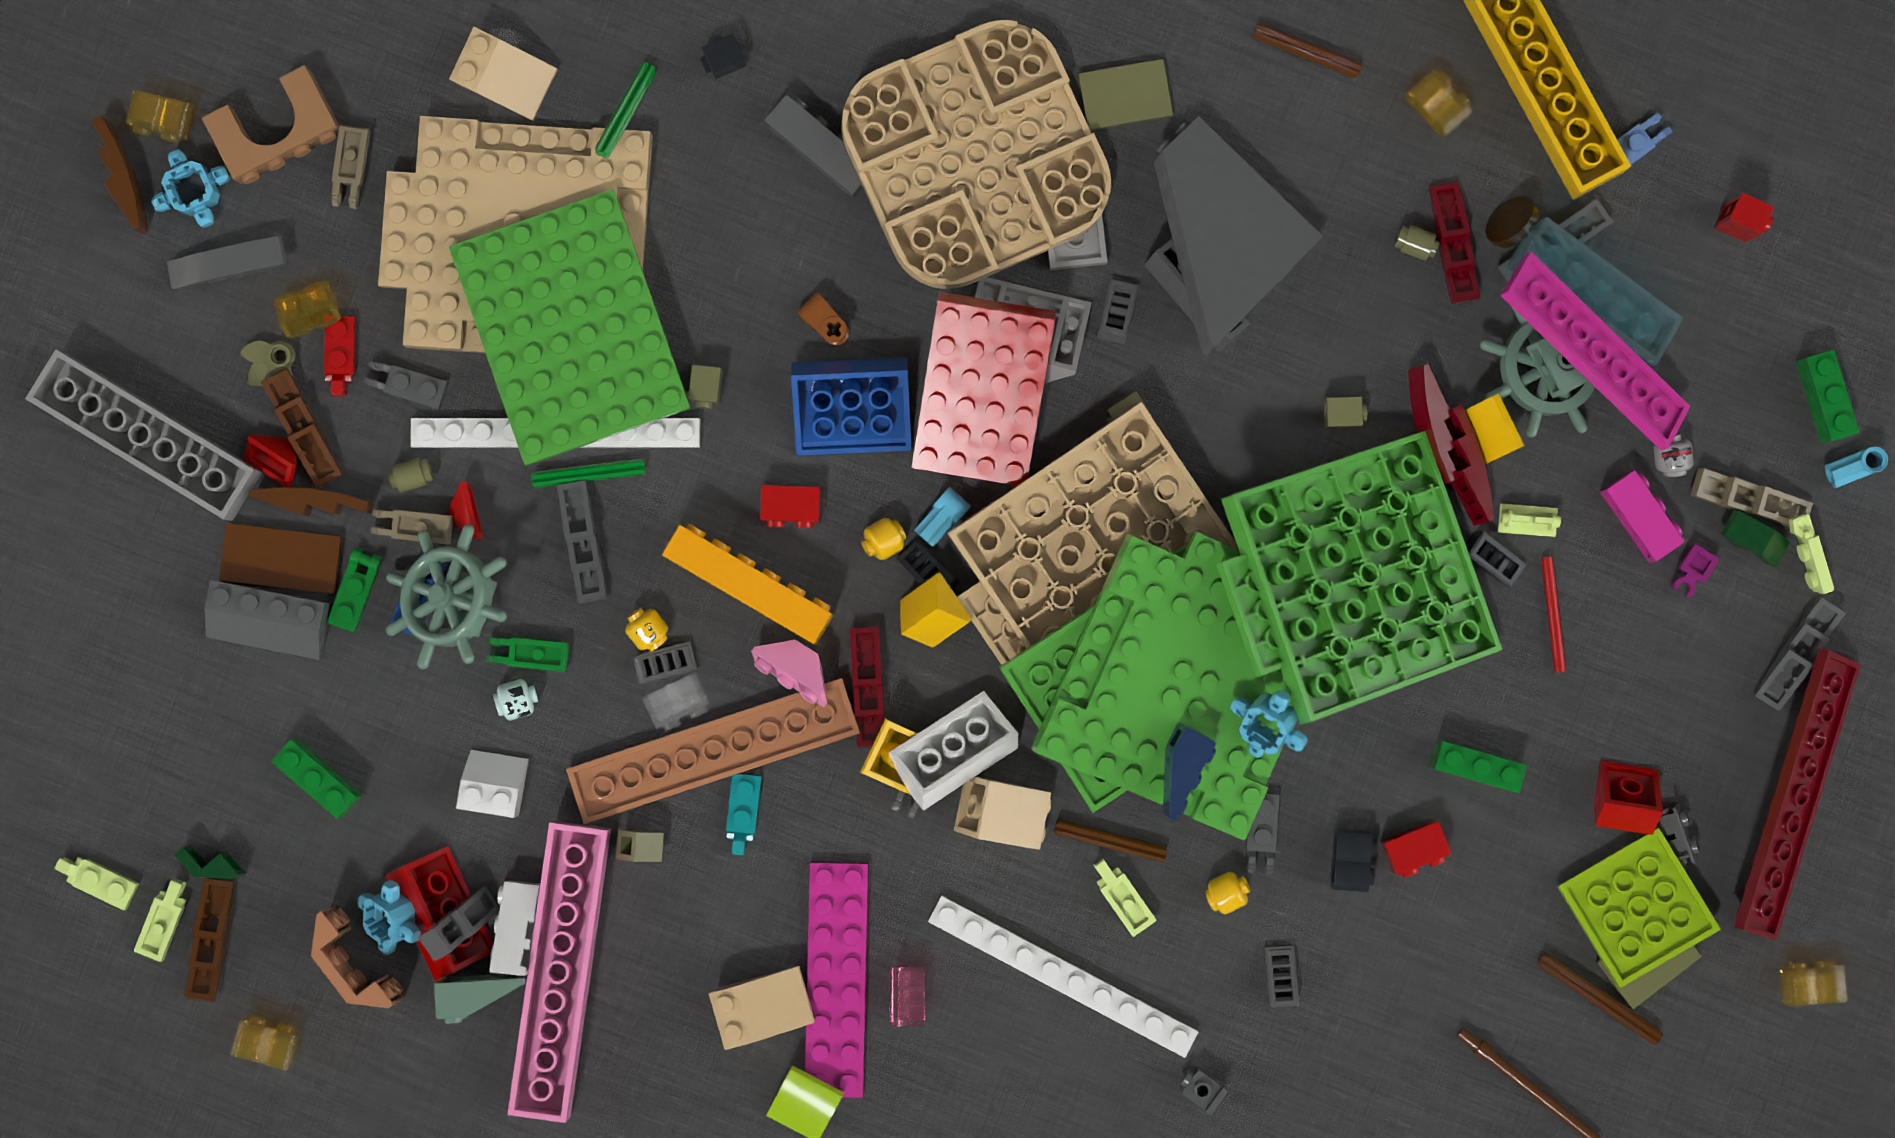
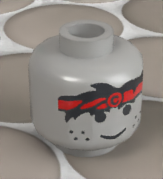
[1653,433,1694,477]

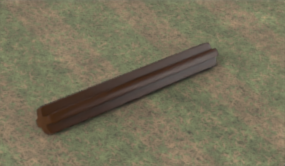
[1537,952,1663,1045]

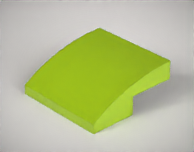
[766,1065,844,1138]

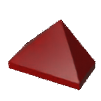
[244,434,297,488]
[446,481,484,540]

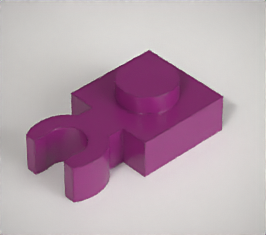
[1671,544,1720,598]

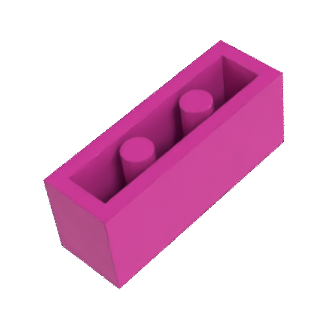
[1600,470,1684,563]

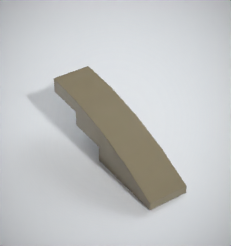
[1690,468,1813,527]

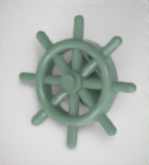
[1480,306,1596,438]
[386,524,507,669]

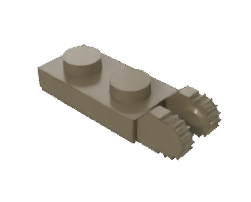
[331,125,370,209]
[371,509,453,544]

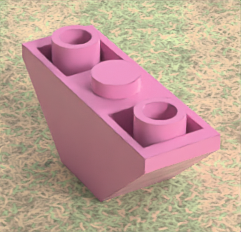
[751,640,827,707]

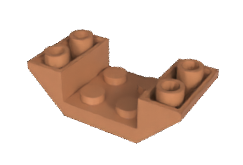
[311,906,405,1008]

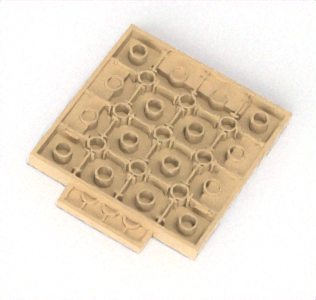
[378,116,653,353]
[947,402,1239,665]

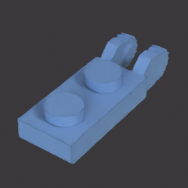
[1617,112,1673,164]

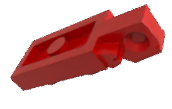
[324,316,356,397]

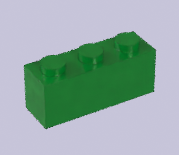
[1796,350,1860,444]
[271,738,363,819]
[1429,740,1527,793]

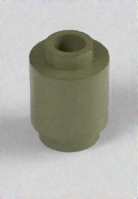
[1394,225,1439,261]
[388,457,434,493]

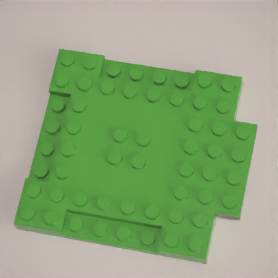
[1216,431,1502,724]
[1031,531,1294,841]

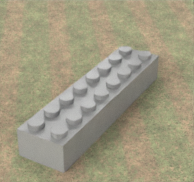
[25,349,262,521]

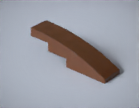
[91,115,148,234]
[260,368,342,487]
[248,487,375,516]
[184,878,235,1003]

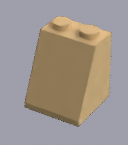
[954,776,1051,850]

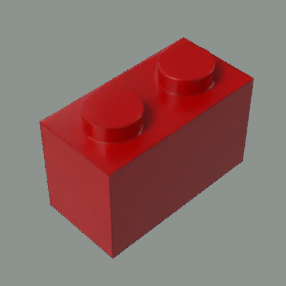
[1714,192,1774,243]
[760,485,821,528]
[1380,820,1452,878]

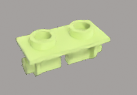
[1498,503,1561,537]

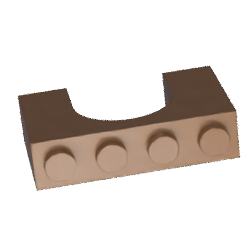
[202,65,339,184]

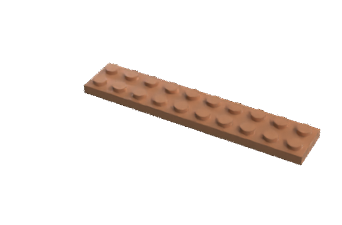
[566,678,860,824]

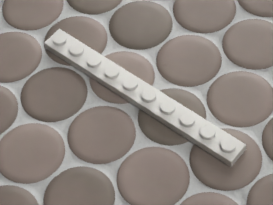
[411,418,700,448]
[928,895,1198,1058]

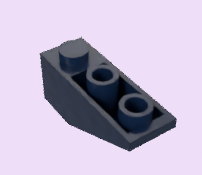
[1163,722,1217,821]

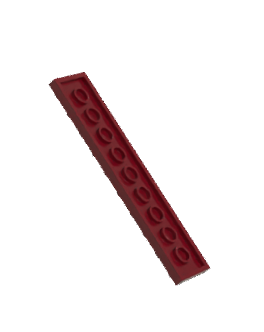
[1734,648,1861,941]

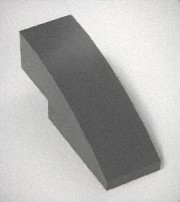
[418,886,500,962]

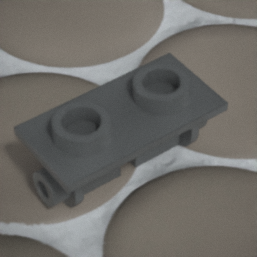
[1659,802,1701,865]

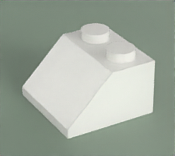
[456,750,529,818]

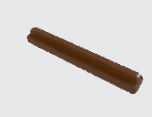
[1253,23,1362,78]
[1054,819,1167,862]

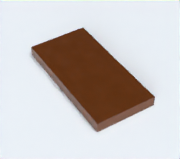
[219,523,343,594]

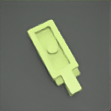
[1789,514,1834,594]
[54,857,140,910]
[1094,859,1157,937]
[134,879,186,962]

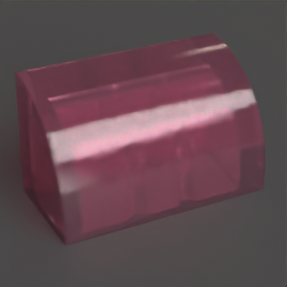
[890,964,925,1026]

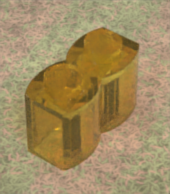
[1404,69,1473,138]
[126,90,195,143]
[274,281,341,338]
[1780,960,1847,1006]
[230,1015,301,1070]

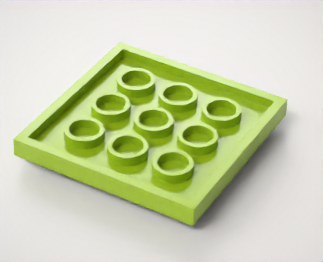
[1557,828,1721,988]

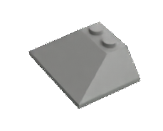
[974,277,1092,383]

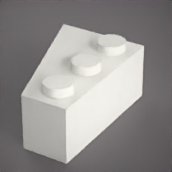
[489,880,540,976]

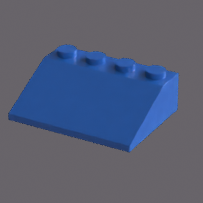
[791,357,912,456]

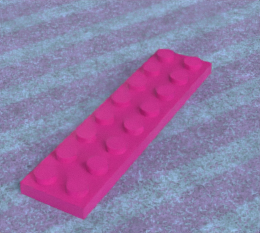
[1500,251,1690,450]
[805,862,868,1098]

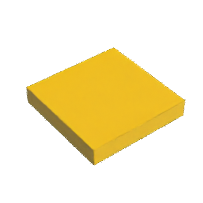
[1464,393,1525,464]

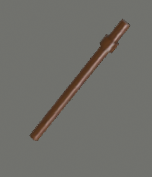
[1456,1027,1600,1138]

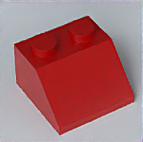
[1593,760,1663,835]

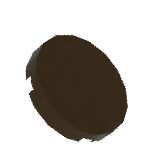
[1485,196,1540,248]

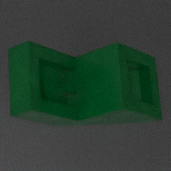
[1721,509,1790,567]
[174,845,246,879]

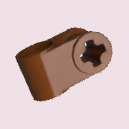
[796,292,849,346]

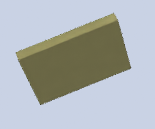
[1078,59,1173,131]
[1596,946,1702,1009]

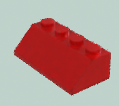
[385,846,494,981]

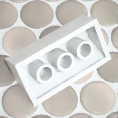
[889,691,1018,811]

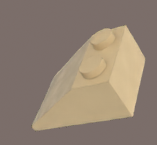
[449,27,558,121]
[709,966,815,1050]

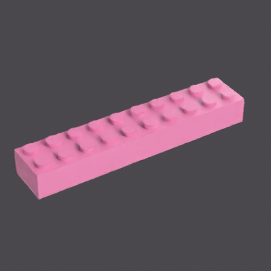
[507,821,612,1123]

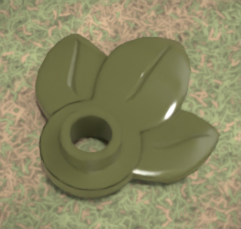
[240,340,296,386]

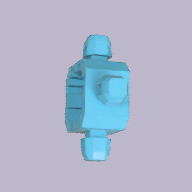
[151,149,231,228]
[1230,690,1308,757]
[358,880,421,955]

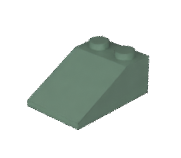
[434,974,527,1024]

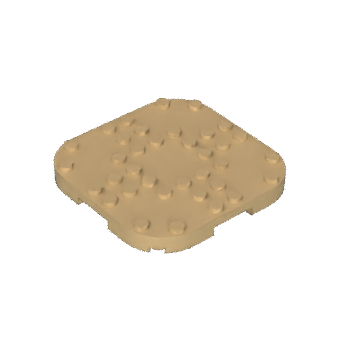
[841,20,1111,289]

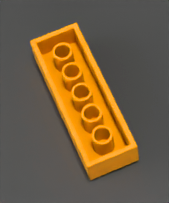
[662,524,834,645]

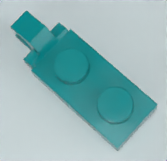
[726,774,762,855]

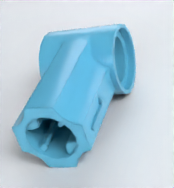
[1824,447,1888,489]
[914,487,971,547]

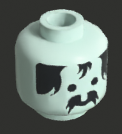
[493,679,538,721]

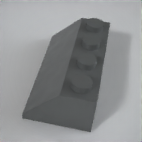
[204,580,332,660]

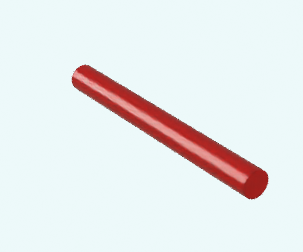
[1541,557,1566,673]

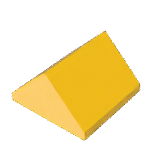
[900,572,972,648]
[860,719,918,795]

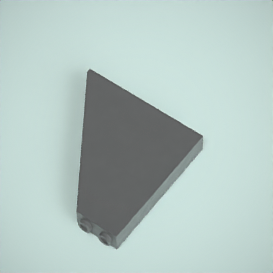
[1154,116,1323,356]

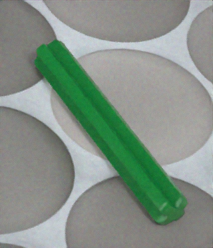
[595,62,656,159]
[531,458,646,488]

